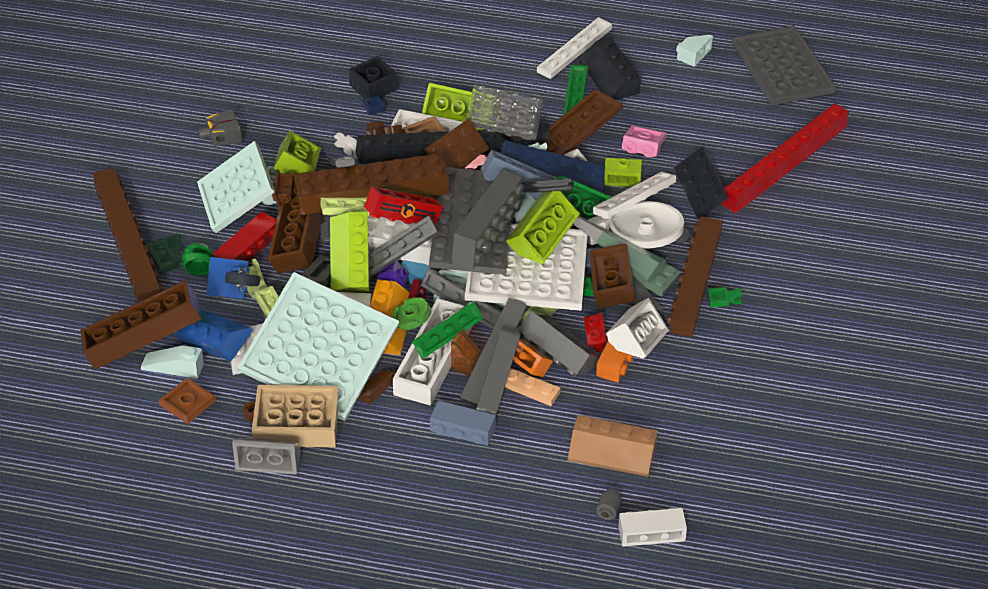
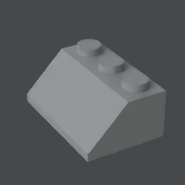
[232,438,301,474]

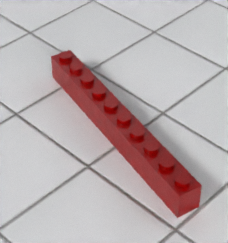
[722,104,849,213]

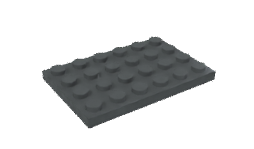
[732,26,836,106]

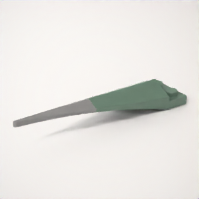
[573,216,681,297]

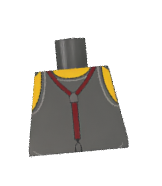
[198,109,242,146]

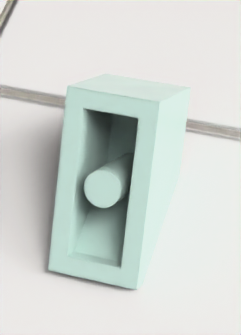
[676,35,713,67]

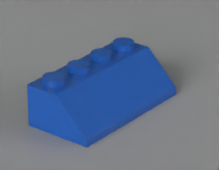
[172,310,253,362]

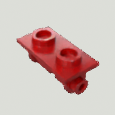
[584,313,607,352]

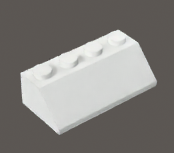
[606,298,669,358]

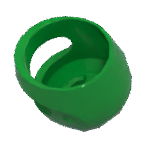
[182,242,213,276]

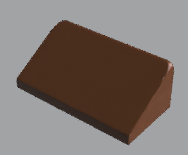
[358,371,394,405]

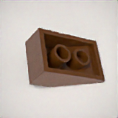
[590,243,636,308]

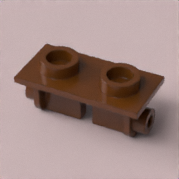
[272,169,294,208]

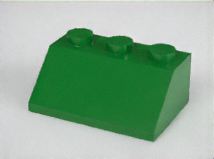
[556,176,612,220]

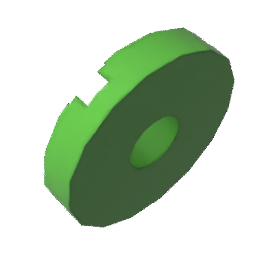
[393,298,431,330]

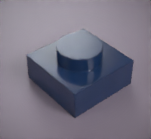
[362,95,385,115]

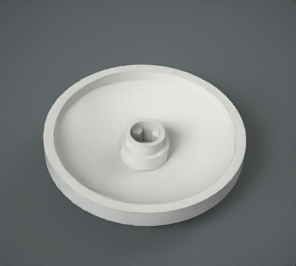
[609,201,684,248]

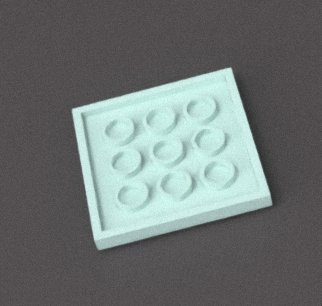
[197,141,275,233]

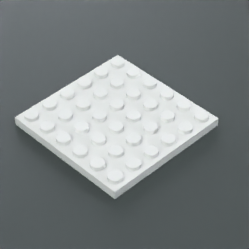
[465,224,587,310]

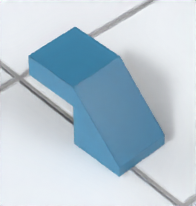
[397,260,430,284]

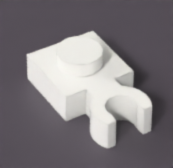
[334,132,357,159]

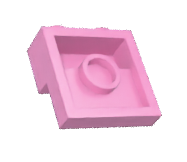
[622,125,666,157]

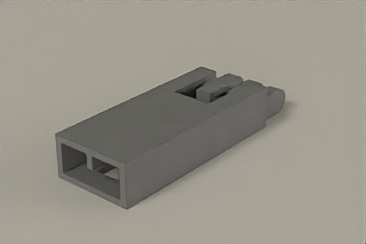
[301,255,331,287]

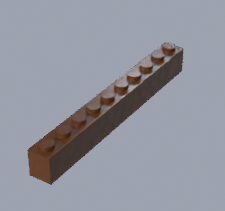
[92,168,163,302]

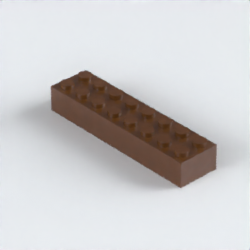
[294,153,449,215]

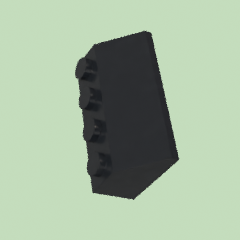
[579,38,641,100]

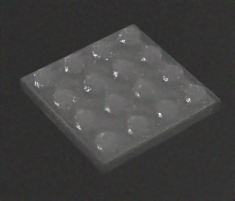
[466,85,543,140]

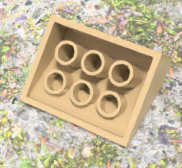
[252,385,339,447]

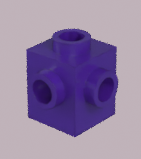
[377,261,408,288]

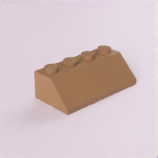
[568,415,658,477]

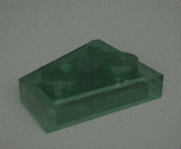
[146,234,182,273]

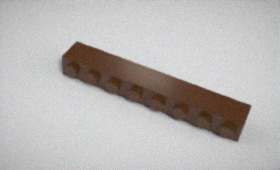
[667,217,723,337]

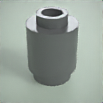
[596,489,622,520]

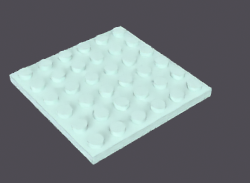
[237,272,399,421]

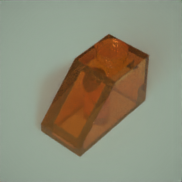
[451,330,482,377]

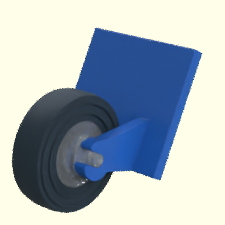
[206,257,260,299]

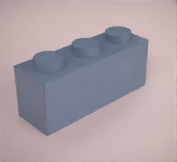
[430,400,496,446]

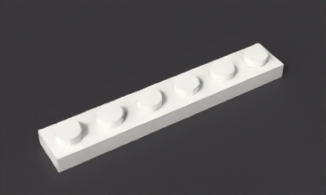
[537,17,612,79]
[593,172,676,219]

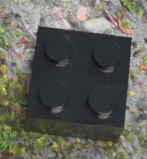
[349,56,398,99]

